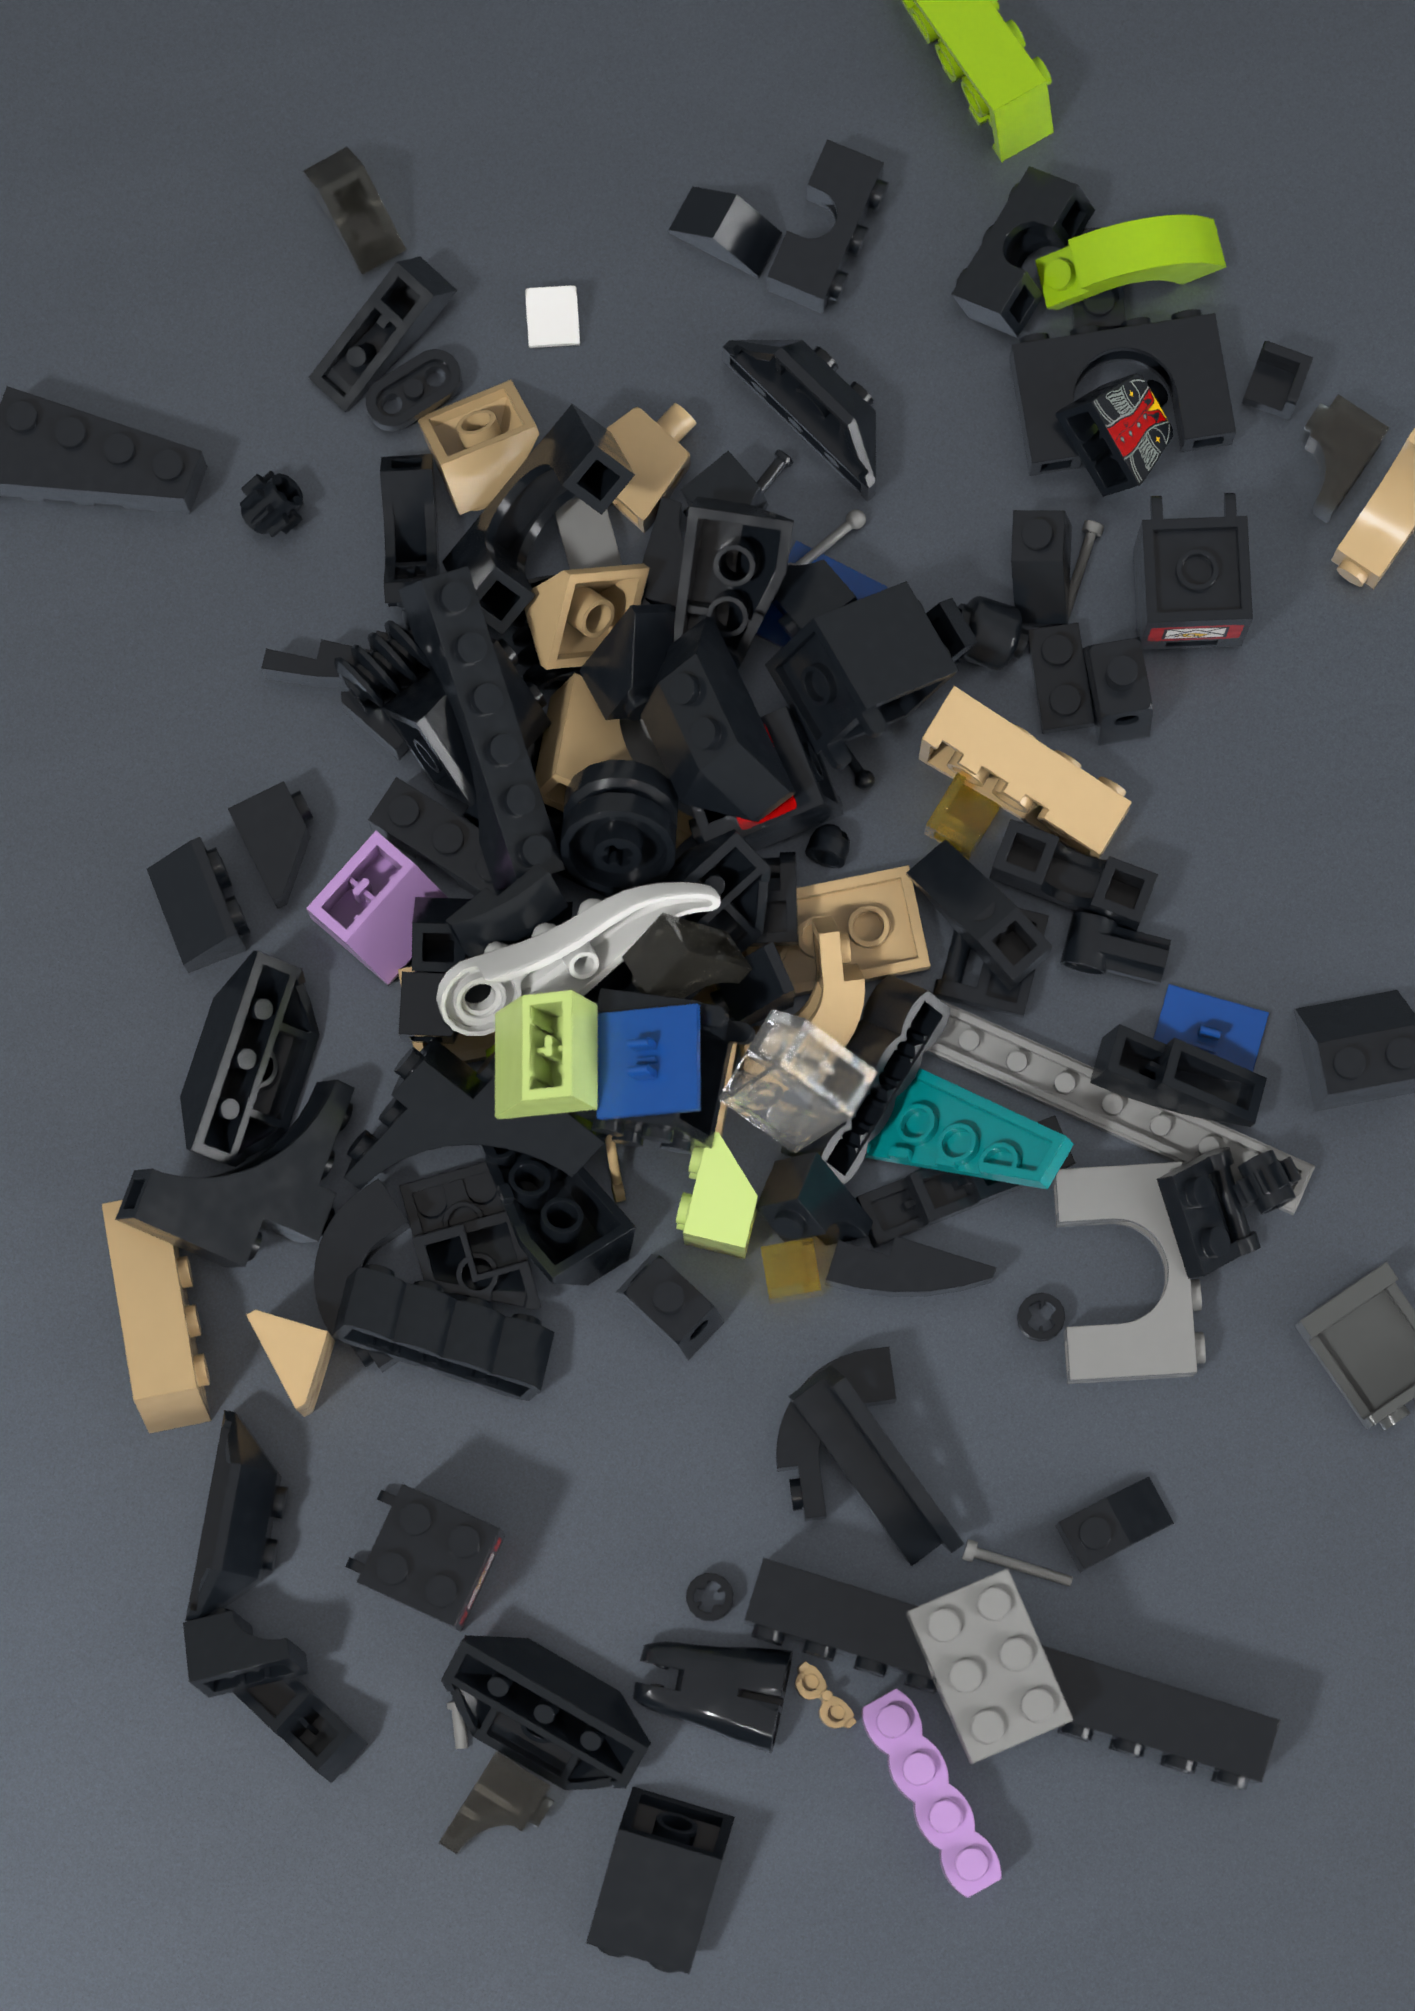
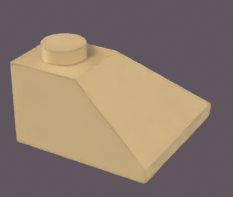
[418,380,539,515]

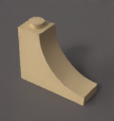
[1331,428,1415,589]
[535,673,693,848]

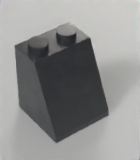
[382,638,551,806]
[1294,990,1415,1112]
[586,1787,735,1974]

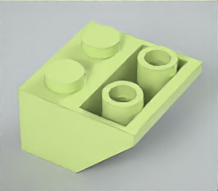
[495,990,598,1119]
[675,1131,758,1259]

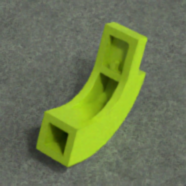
[1035,214,1226,310]

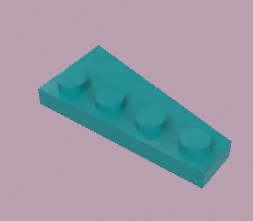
[865,1068,1074,1190]

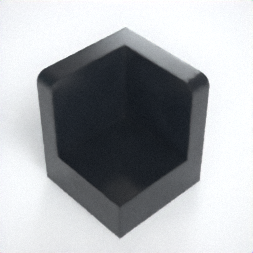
[1242,341,1314,420]

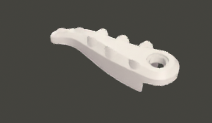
[436,882,721,1036]

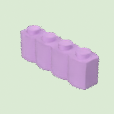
[861,1689,1001,1898]

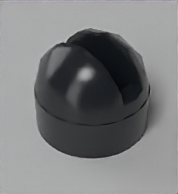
[805,824,850,868]

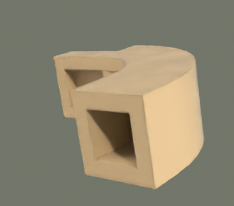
[739,916,865,1094]

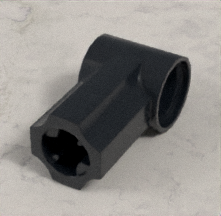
[1060,912,1171,985]

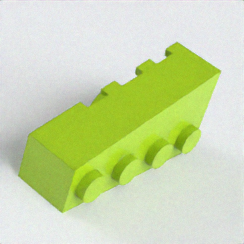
[901,0,1054,162]

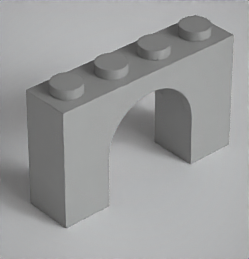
[1053,1162,1206,1384]

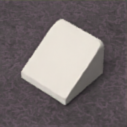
[525,285,580,348]

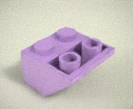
[306,831,448,986]

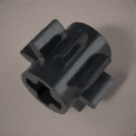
[240,471,304,537]
[1232,1150,1302,1215]

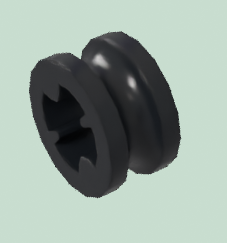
[1017,1293,1065,1342]
[686,1573,733,1621]

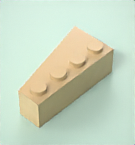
[918,686,1132,859]
[102,1200,211,1434]

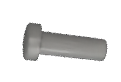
[447,1701,469,1749]

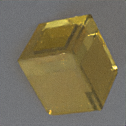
[924,773,999,860]
[761,1238,821,1304]

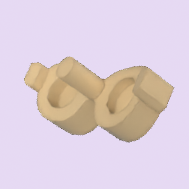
[795,1661,856,1729]

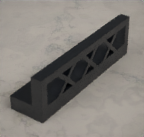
[788,1365,964,1566]

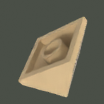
[524,564,650,670]
[246,1310,335,1417]

